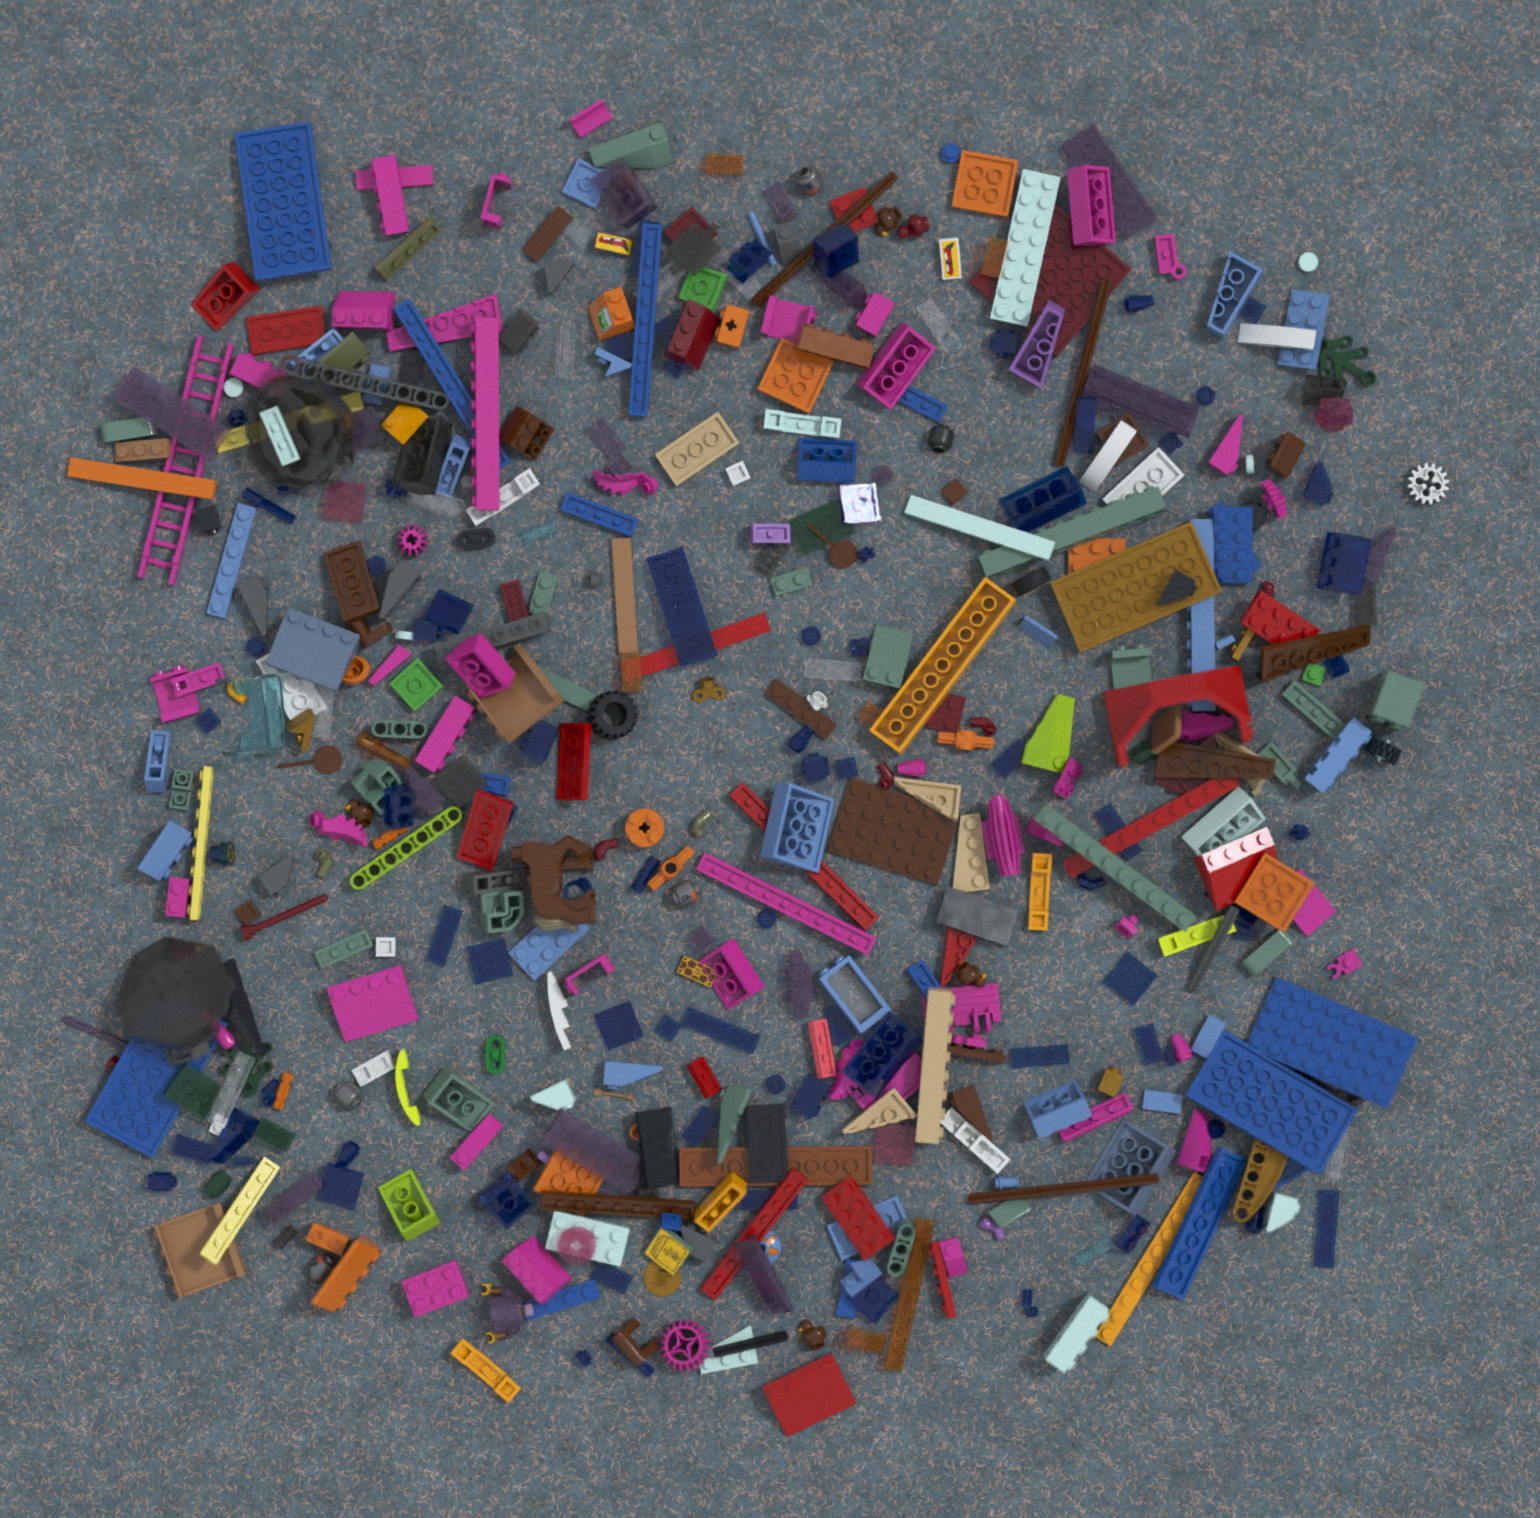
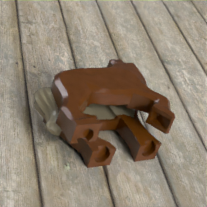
[511,835,596,933]

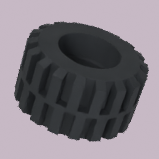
[586,690,638,740]

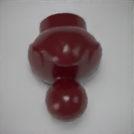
[897,214,929,239]

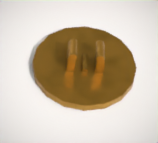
[644,1261,682,1296]

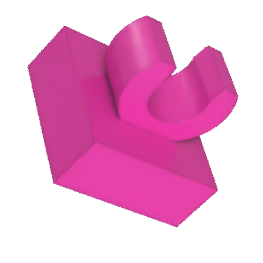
[1114,915,1139,939]

